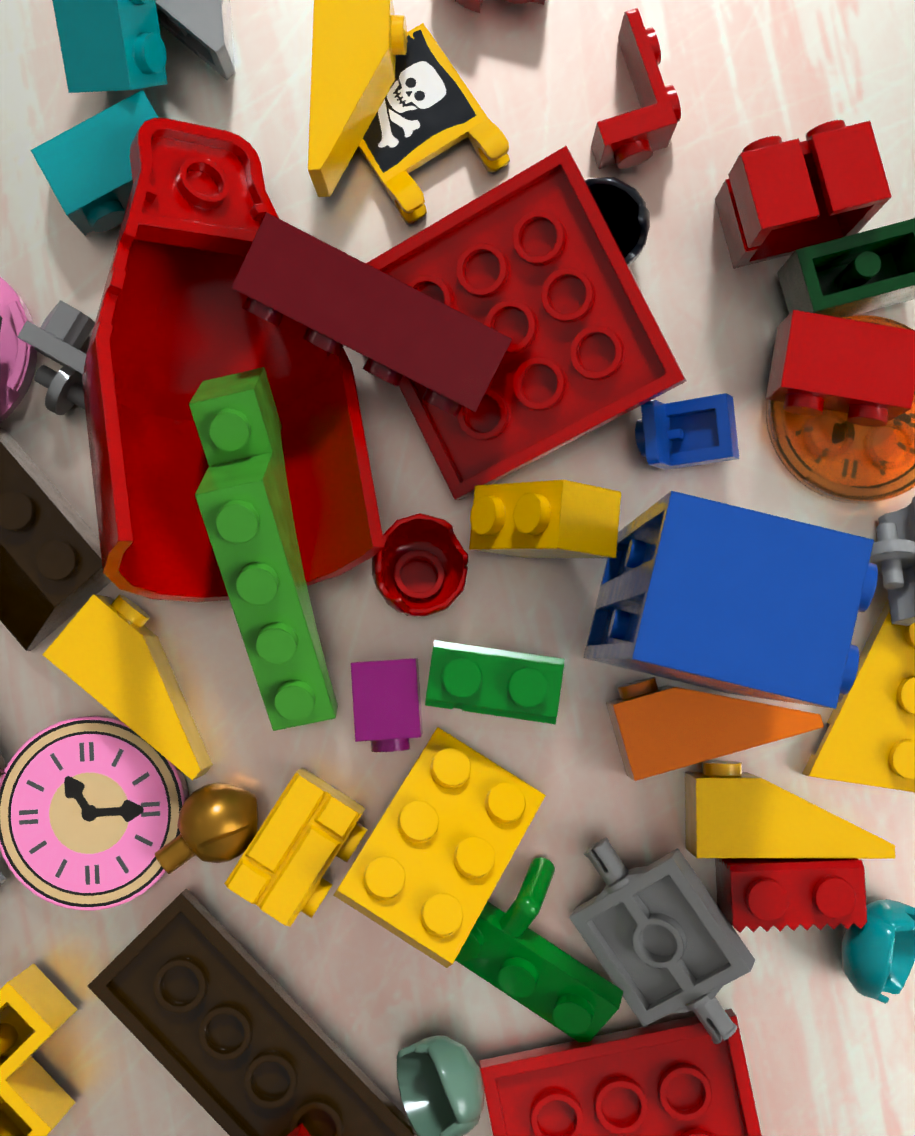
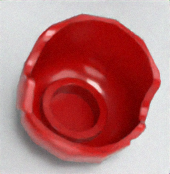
[372,513,469,617]

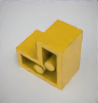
[0,963,78,1136]

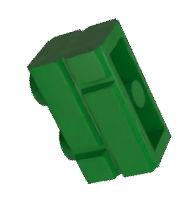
[425,640,565,724]

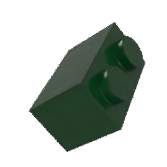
[777,218,915,318]

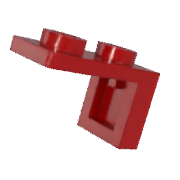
[591,8,681,169]

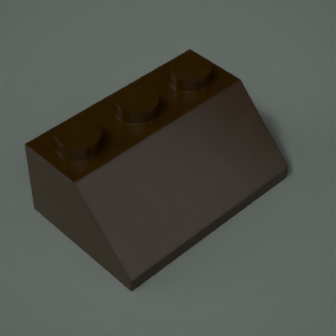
[0,427,111,651]

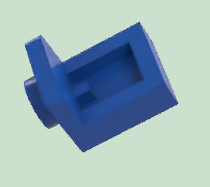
[635,393,739,470]

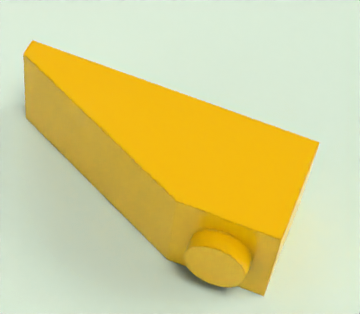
[308,0,407,197]
[42,594,213,780]
[685,761,895,859]

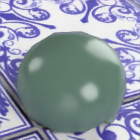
[397,1035,485,1136]

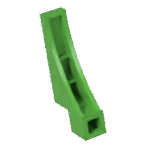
[189,367,338,731]

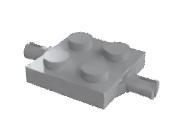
[569,838,755,1044]

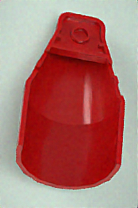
[82,118,385,602]

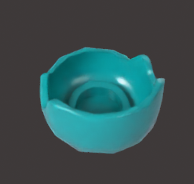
[841,899,915,1004]

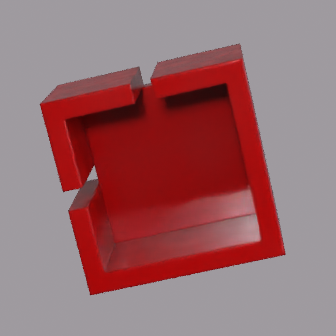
[715,120,892,269]

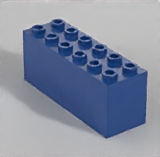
[583,491,878,709]

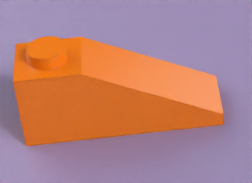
[606,677,824,781]

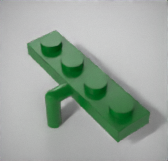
[455,857,624,1042]

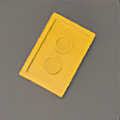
[333,727,546,968]

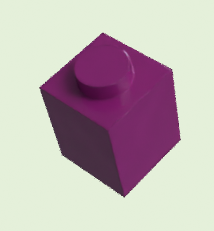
[351,658,423,752]

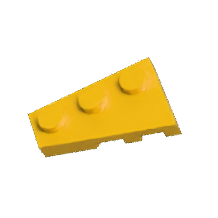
[802,599,915,792]

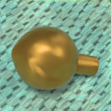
[155,783,258,874]

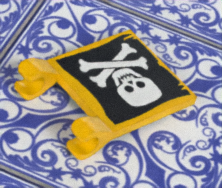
[358,23,510,224]

